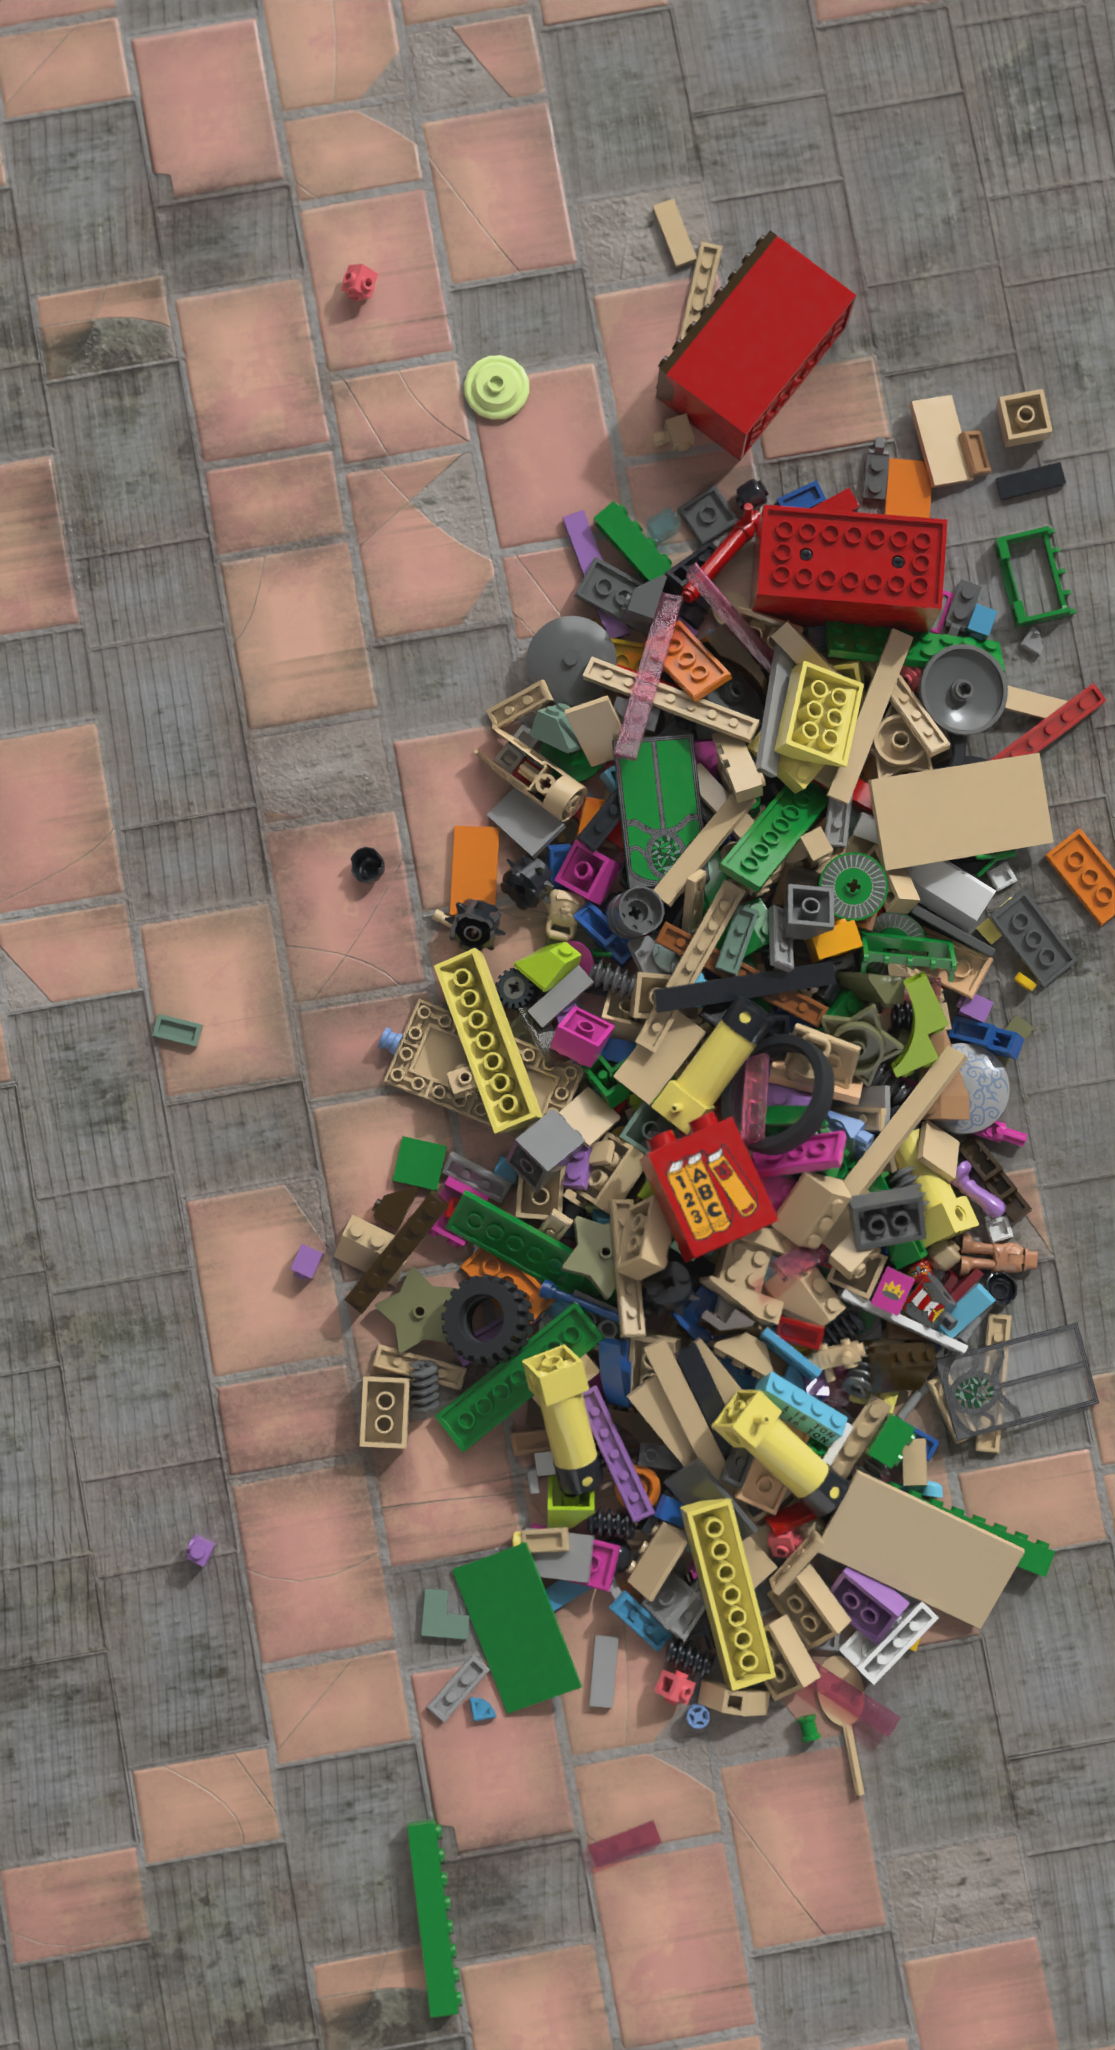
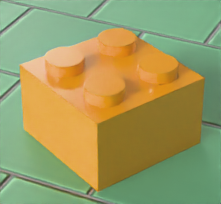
[804,919,863,964]

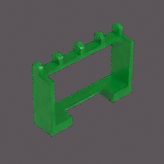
[993,526,1077,629]
[858,932,957,983]
[756,1105,857,1181]

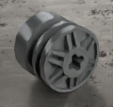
[606,886,664,940]

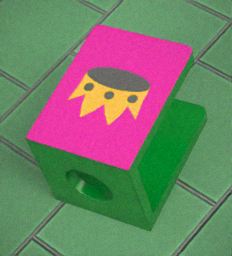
[871,1266,916,1316]

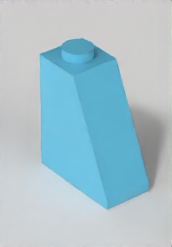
[933,1283,995,1338]

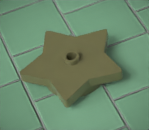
[821,1004,904,1087]
[561,1216,616,1300]
[375,1266,458,1353]

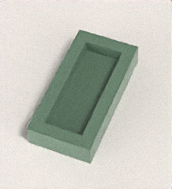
[152,1014,203,1047]

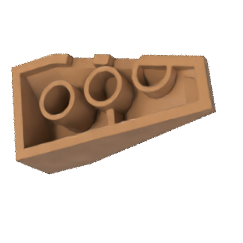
[919,1029,970,1121]

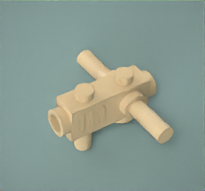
[808,1338,866,1382]

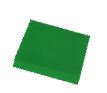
[392,1136,447,1191]

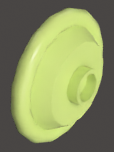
[464,355,530,420]

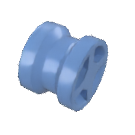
[378,1027,403,1055]
[686,1703,710,1729]

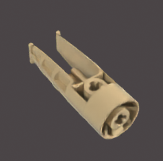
[474,725,587,822]

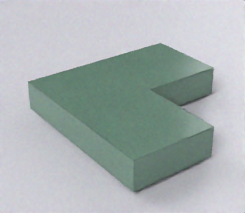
[421,1588,470,1639]

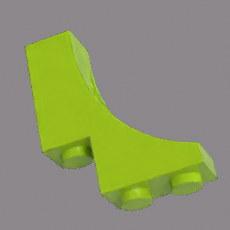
[891,971,949,1077]

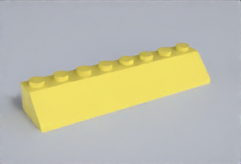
[434,948,543,1134]
[680,1498,776,1691]

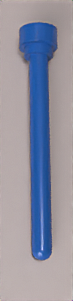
[539,1280,646,1328]

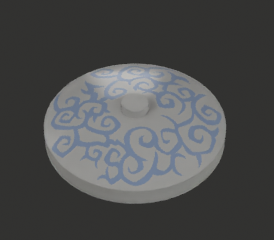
[917,1043,1009,1135]

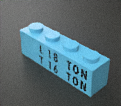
[755,1371,848,1447]

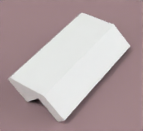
[906,860,996,933]
[838,1589,939,1685]

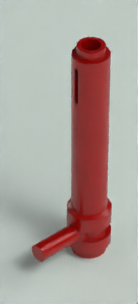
[681,503,761,603]

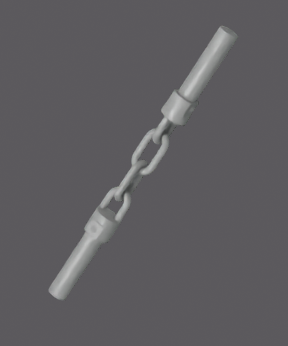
[897,1305,993,1420]

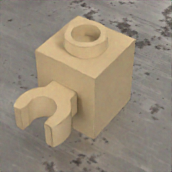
[653,414,695,452]

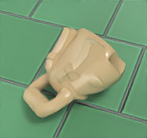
[545,889,587,942]
[786,1032,831,1087]

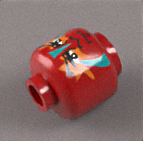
[901,1257,933,1289]

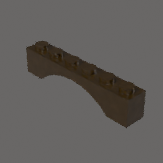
[699,622,769,716]
[344,1190,450,1314]
[525,1398,664,1446]

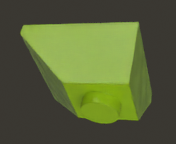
[514,942,581,992]
[548,1475,594,1529]

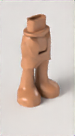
[957,1233,1038,1276]

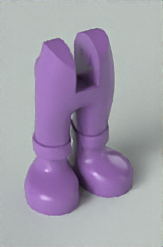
[949,1161,1006,1218]

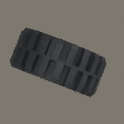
[441,1274,534,1366]

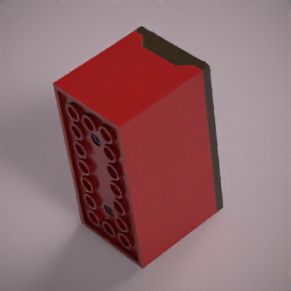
[656,230,857,461]
[750,505,948,633]

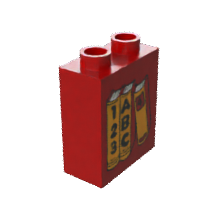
[639,1111,779,1263]

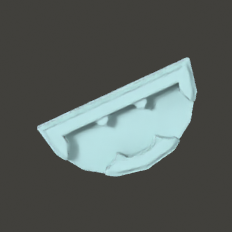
[653,929,682,974]

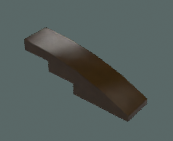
[959,1135,1032,1224]

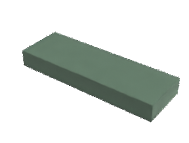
[714,904,760,976]

